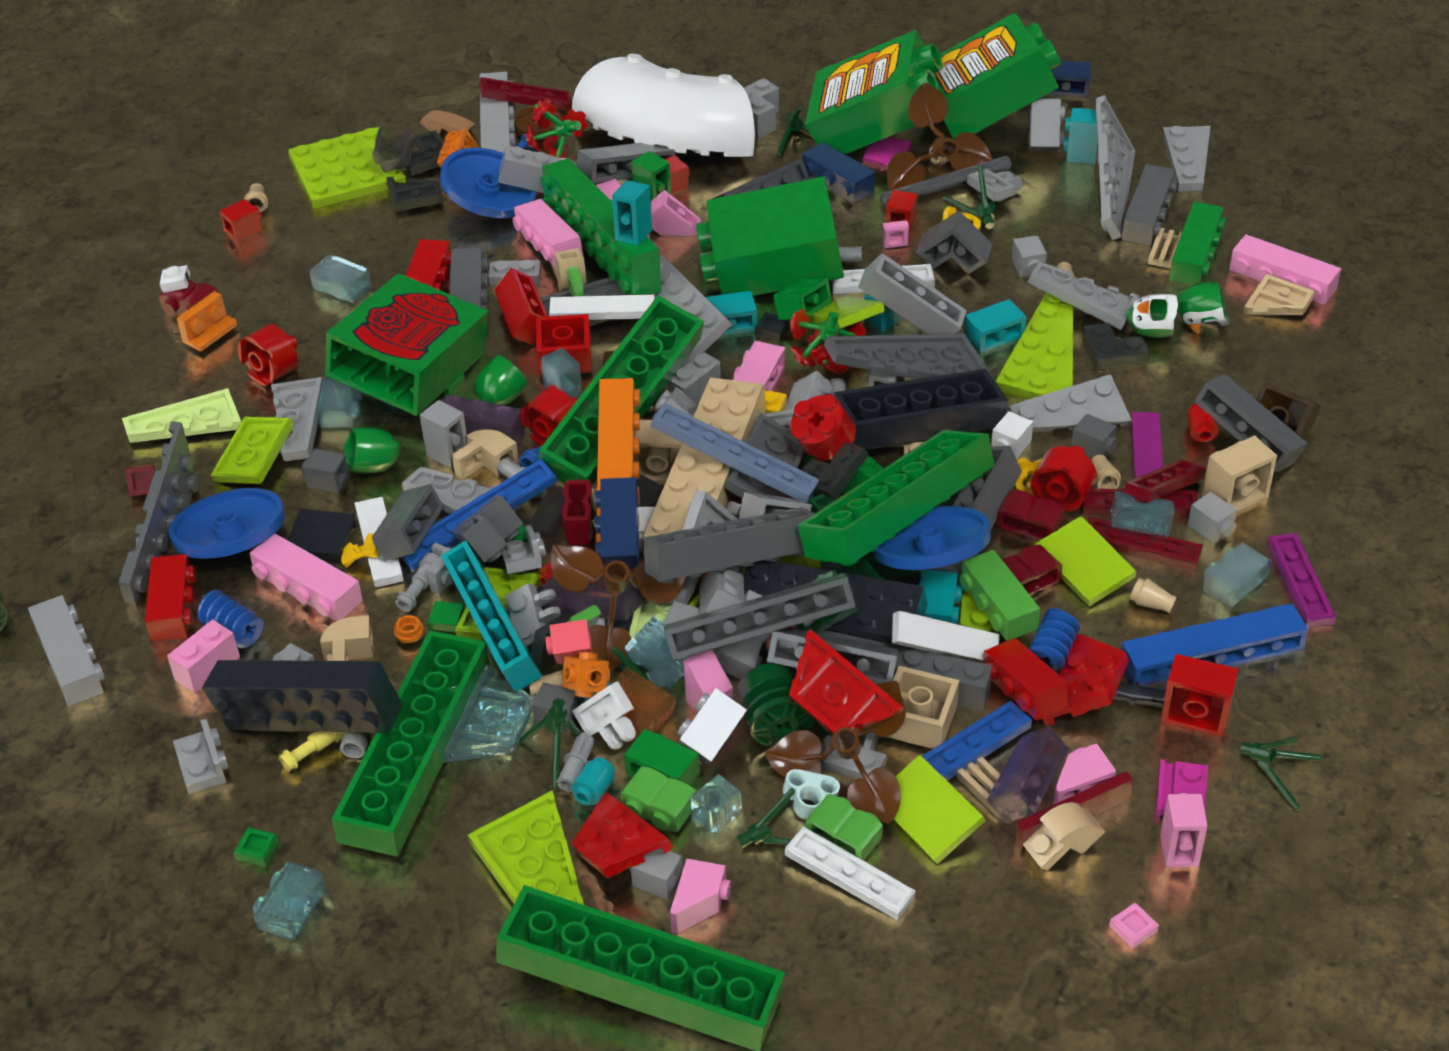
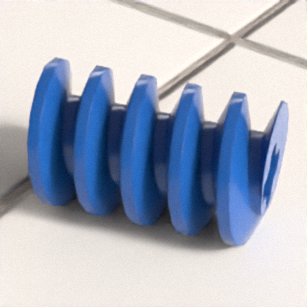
[198,590,264,648]
[1029,608,1080,671]

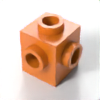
[561,651,610,698]

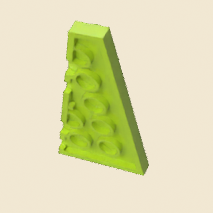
[995,292,1073,399]
[468,790,584,905]

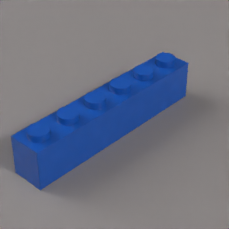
[1121,603,1308,687]

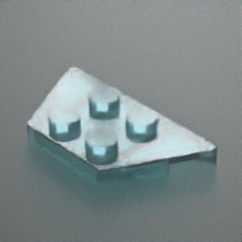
[443,665,532,763]

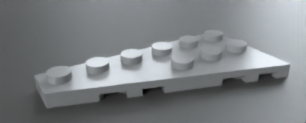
[1096,95,1135,240]
[654,254,732,369]

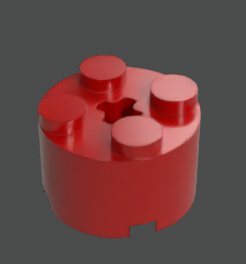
[237,323,298,386]
[520,385,578,446]
[790,394,856,461]
[1030,445,1098,512]

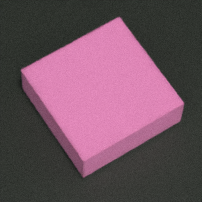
[882,220,909,249]
[1109,903,1159,949]

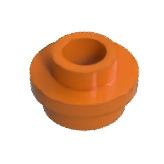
[394,615,424,643]

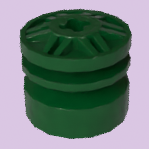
[737,663,814,746]

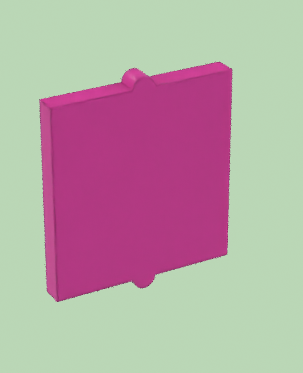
[863,136,912,166]

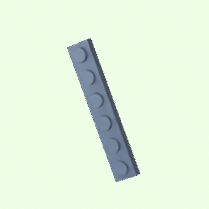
[650,403,819,503]

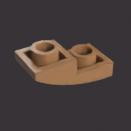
[420,110,475,135]

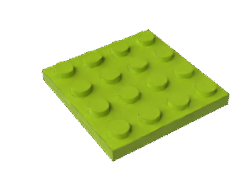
[288,127,406,209]

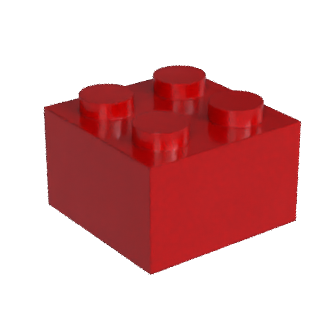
[536,314,592,376]
[1161,654,1239,737]

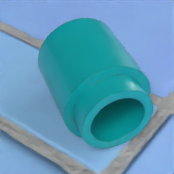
[571,757,615,805]

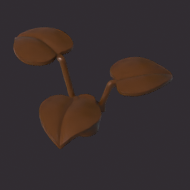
[887,83,992,191]
[551,545,687,671]
[765,681,906,824]

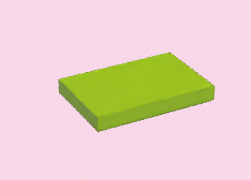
[809,296,885,329]
[210,417,295,484]
[1034,516,1136,606]
[455,567,540,641]
[893,755,985,864]

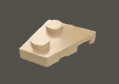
[1244,274,1315,315]

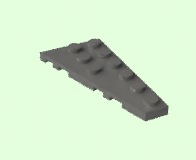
[824,334,999,387]
[119,421,199,604]

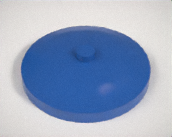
[440,148,537,218]
[169,488,285,558]
[872,506,991,570]

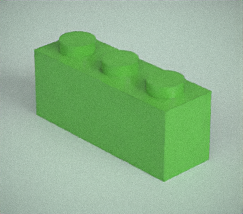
[959,550,1040,641]

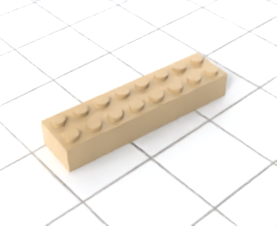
[643,377,766,539]

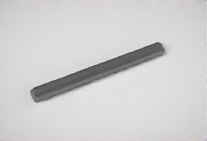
[880,156,1012,207]

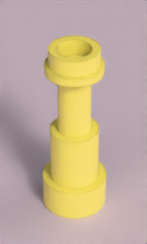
[279,732,348,772]

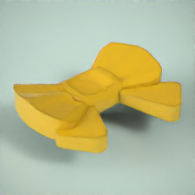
[341,533,380,568]

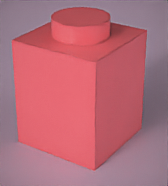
[545,619,593,664]

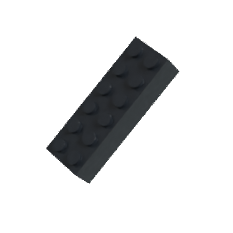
[833,369,1008,449]
[743,560,928,649]
[202,660,403,733]

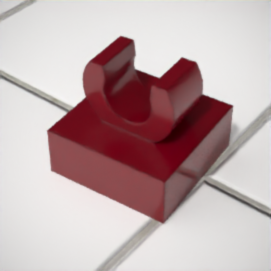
[125,463,155,496]

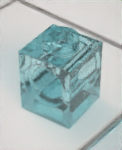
[691,774,742,834]

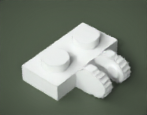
[572,681,636,750]

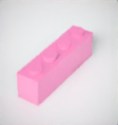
[513,199,583,268]
[1229,234,1341,305]
[733,341,785,391]
[249,533,363,621]

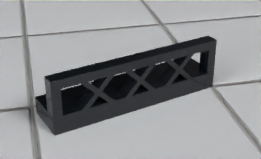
[712,158,810,199]

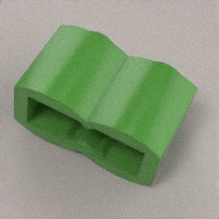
[621,766,698,832]
[806,794,883,861]

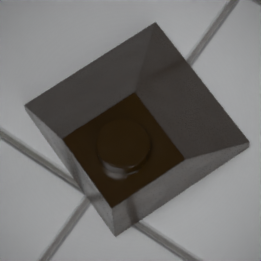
[1256,381,1322,440]

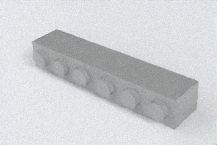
[480,72,516,153]

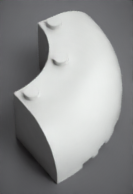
[572,54,755,157]

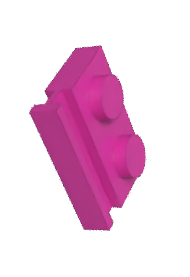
[1155,759,1208,818]

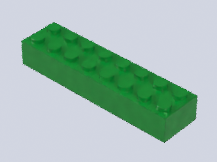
[540,158,661,295]
[538,295,704,485]
[798,430,995,566]
[331,630,490,857]
[496,885,785,1051]

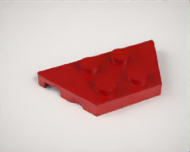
[789,630,903,735]
[1042,634,1129,726]
[571,792,674,878]

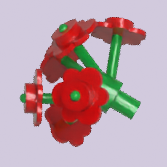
[526,98,588,158]
[790,309,866,374]

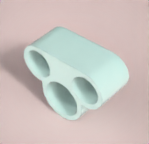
[783,769,840,819]

